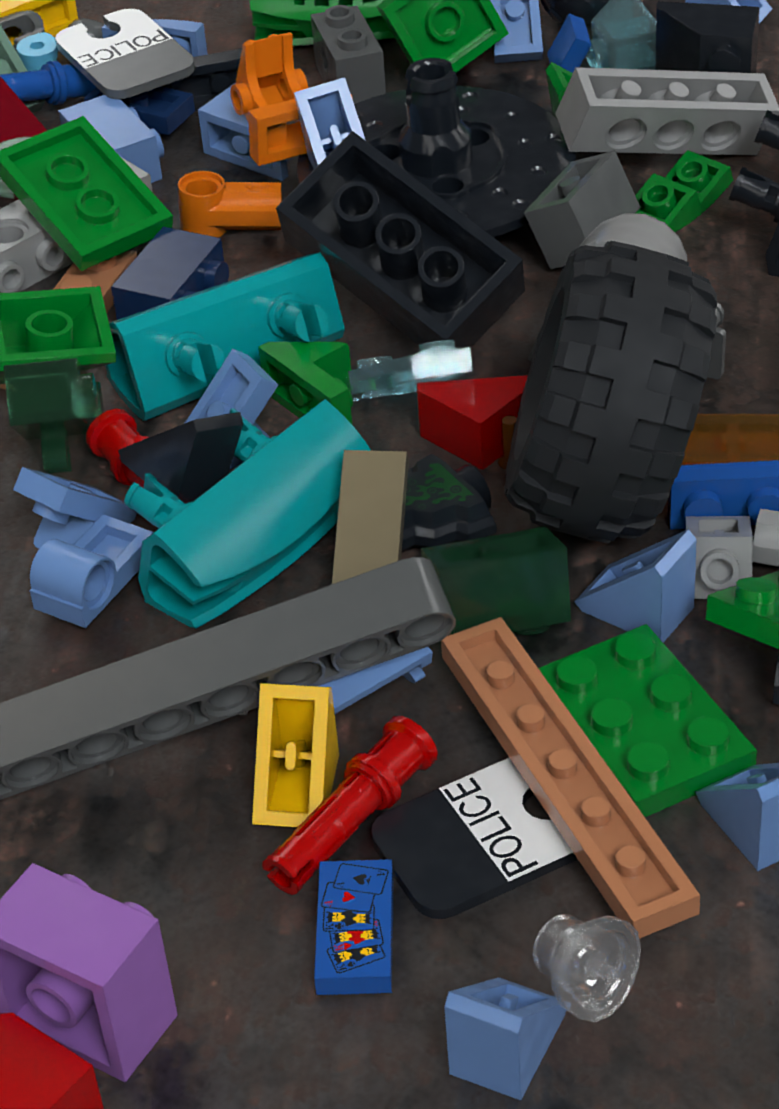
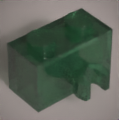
[4,358,104,474]
[421,527,571,636]

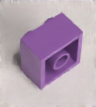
[0,863,178,1082]

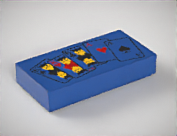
[314,859,394,995]

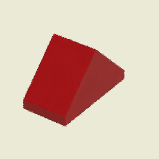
[417,375,528,470]
[0,1012,104,1109]

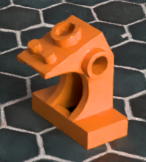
[230,32,353,166]

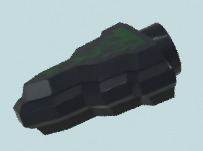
[402,454,497,553]

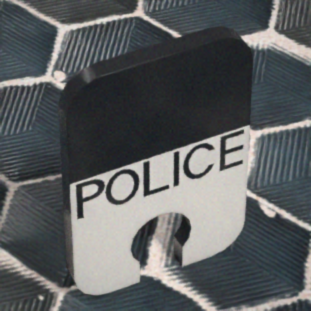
[371,758,578,919]

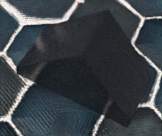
[118,412,243,504]

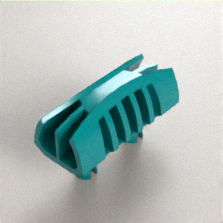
[124,399,371,629]

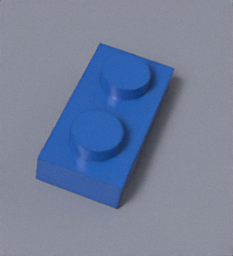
[668,460,779,530]

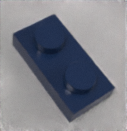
[84,86,195,135]

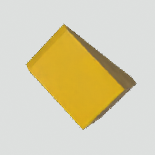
[252,683,339,827]

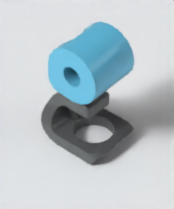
[0,10,58,71]

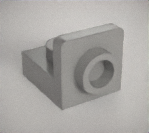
[686,516,753,599]

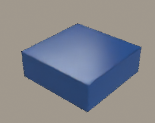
[547,14,591,73]

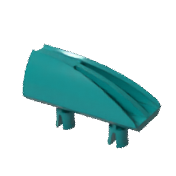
[105,252,345,421]

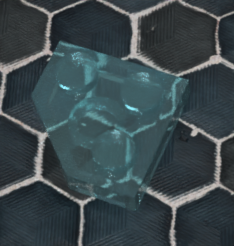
[346,340,474,401]

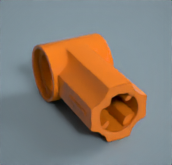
[178,171,282,238]

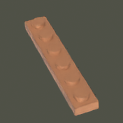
[441,617,700,941]

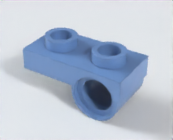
[30,514,153,628]

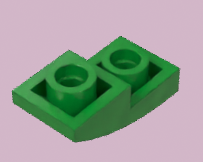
[635,150,733,232]

